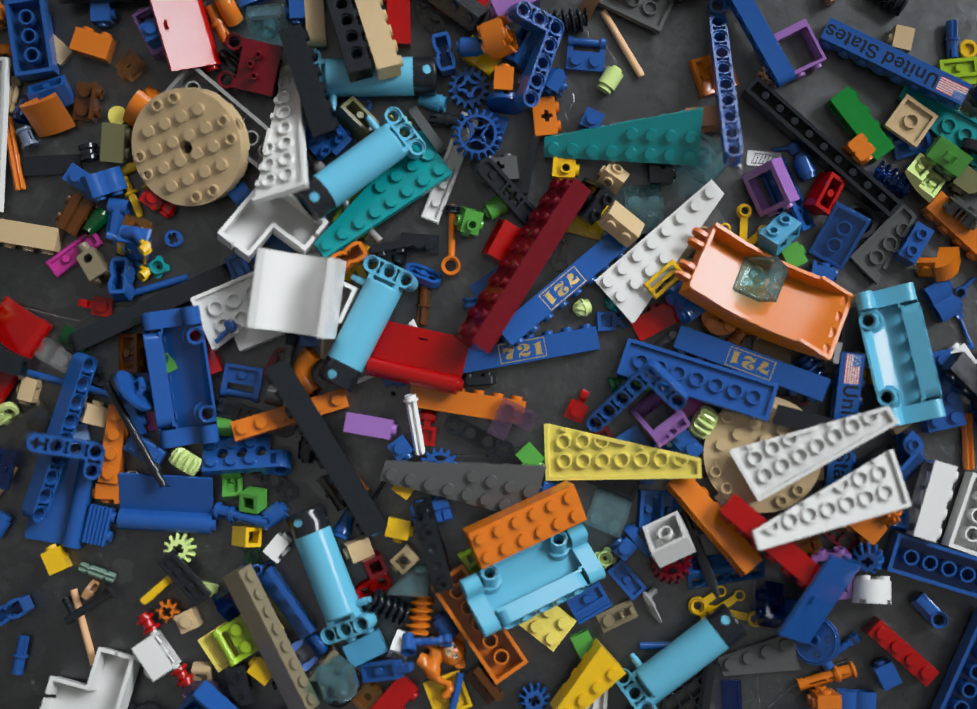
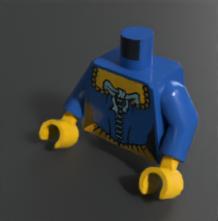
[105,225,152,282]

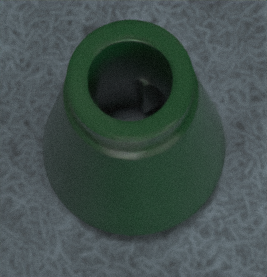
[82,208,108,237]

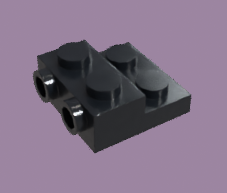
[576,177,615,226]

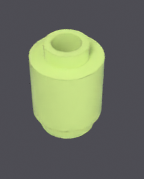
[597,65,623,95]

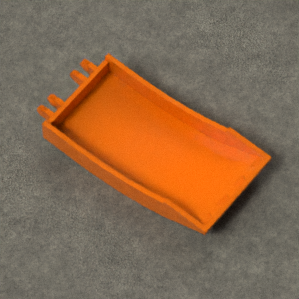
[674,223,854,361]

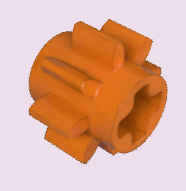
[877,509,902,526]
[155,598,181,624]

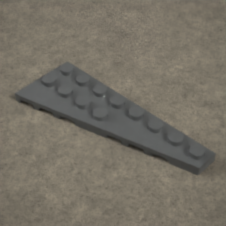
[380,460,546,512]

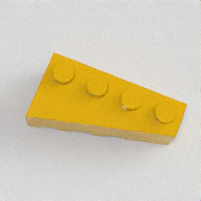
[550,638,626,709]

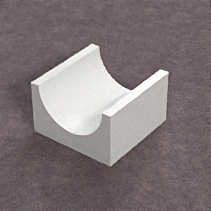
[247,248,347,339]

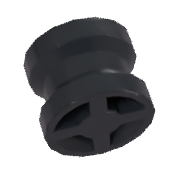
[78,143,100,162]

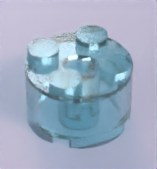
[315,655,360,703]

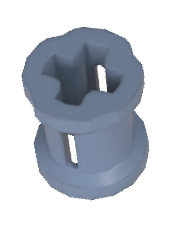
[15,125,39,150]

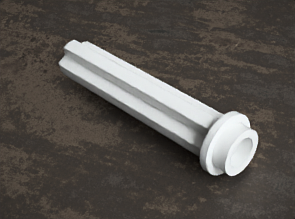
[403,393,425,455]

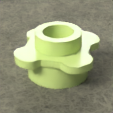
[595,547,616,569]

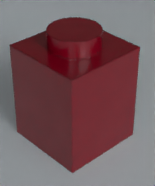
[360,550,388,580]

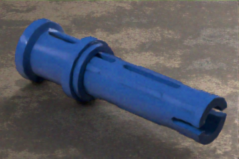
[212,502,271,530]

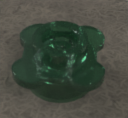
[242,547,262,565]

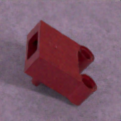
[217,33,285,98]

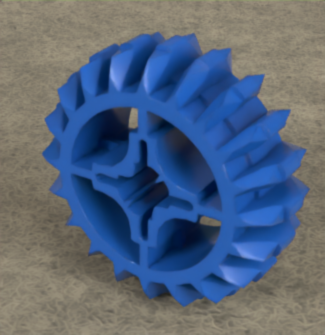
[451,108,504,161]

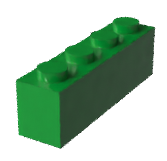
[826,86,895,164]

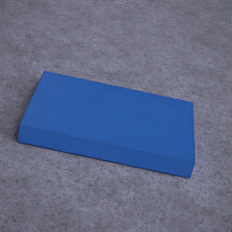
[808,201,872,271]

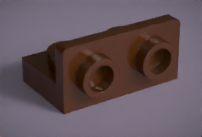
[72,82,104,124]
[118,333,148,373]
[465,663,504,705]

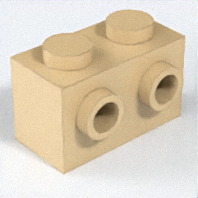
[598,200,645,248]

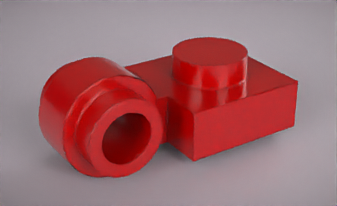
[138,187,177,219]
[420,409,437,446]

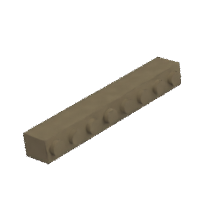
[223,564,320,709]

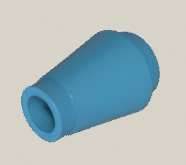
[418,94,448,113]

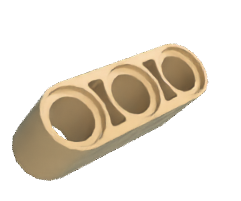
[304,0,328,48]

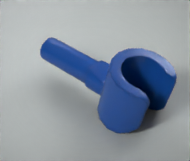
[772,143,800,156]
[954,276,976,298]
[214,319,237,344]
[252,559,275,576]

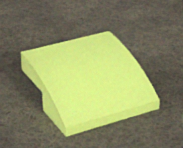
[905,152,947,203]

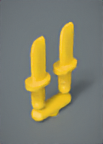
[121,162,159,218]

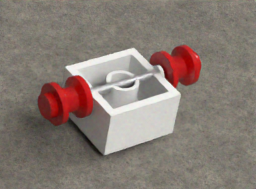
[132,611,194,688]

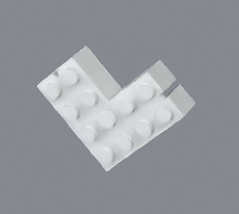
[217,187,329,263]
[40,647,141,709]

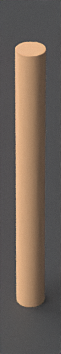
[600,10,645,79]
[70,588,96,666]

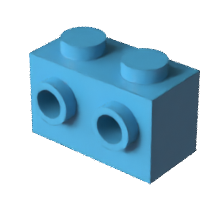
[757,211,802,257]
[342,627,389,668]

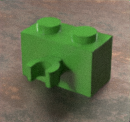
[925,134,973,177]

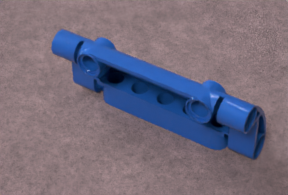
[141,305,220,449]

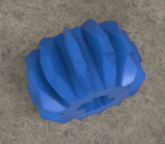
[851,540,885,575]
[518,682,550,709]

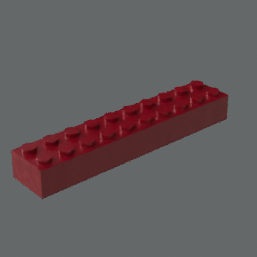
[455,177,591,354]

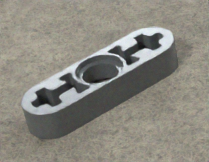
[407,105,447,155]

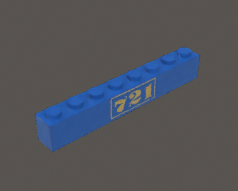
[500,233,627,348]
[463,324,600,374]
[673,325,831,403]

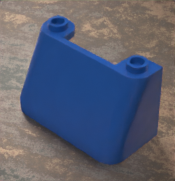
[893,430,926,484]

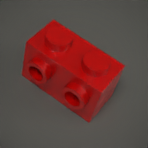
[802,171,846,216]
[481,219,520,264]

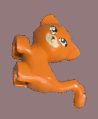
[415,633,466,700]

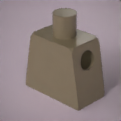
[76,242,111,288]

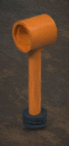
[441,204,461,278]

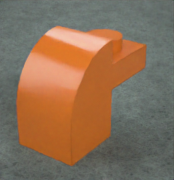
[123,85,160,127]
[916,247,961,282]

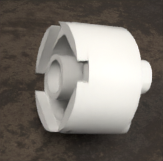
[851,575,891,604]

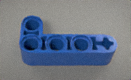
[23,432,105,480]

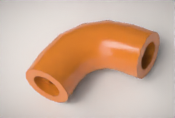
[214,0,243,27]
[293,347,320,398]

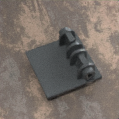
[942,194,977,231]

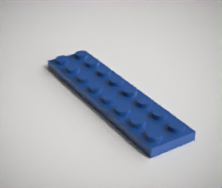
[616,338,779,422]

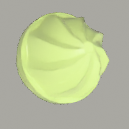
[572,298,592,317]

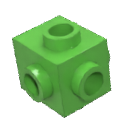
[454,206,484,237]

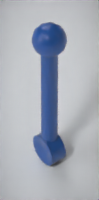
[955,312,975,350]

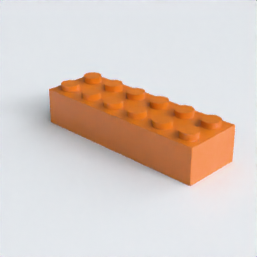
[462,481,587,569]
[430,563,528,685]

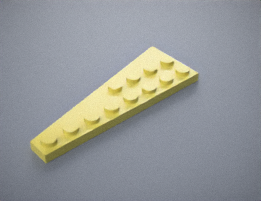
[544,423,702,481]

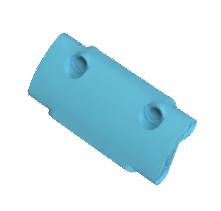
[854,282,946,427]
[459,523,606,638]

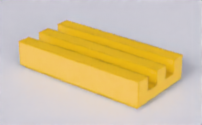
[643,259,682,300]
[140,575,173,605]

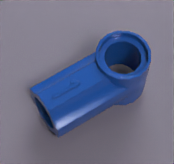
[106,197,131,234]
[910,592,949,629]

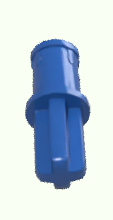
[944,19,960,59]
[11,635,30,675]

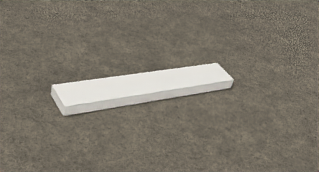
[420,111,479,225]

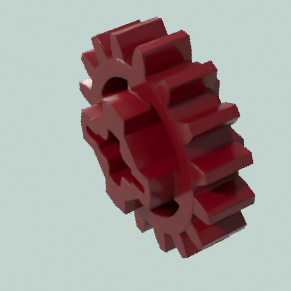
[650,555,693,585]

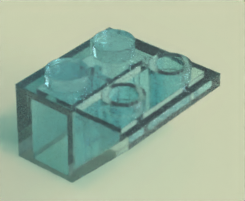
[623,185,665,227]

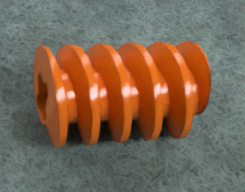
[406,593,435,636]

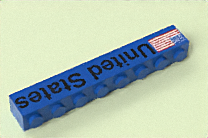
[818,18,972,110]
[821,351,867,490]

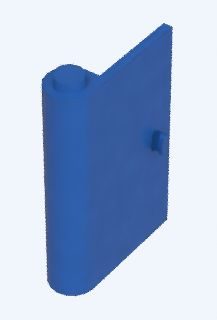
[24,451,97,549]
[117,472,217,535]
[777,554,861,645]

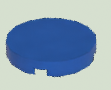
[486,91,523,114]

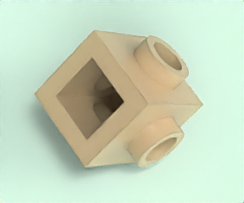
[597,161,630,195]

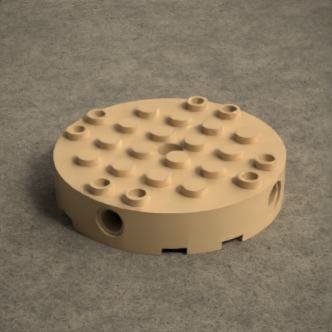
[131,87,250,206]
[703,397,821,513]

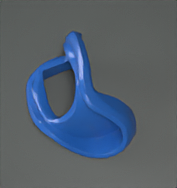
[292,633,328,672]

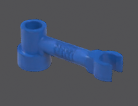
[820,631,862,672]
[400,632,452,657]

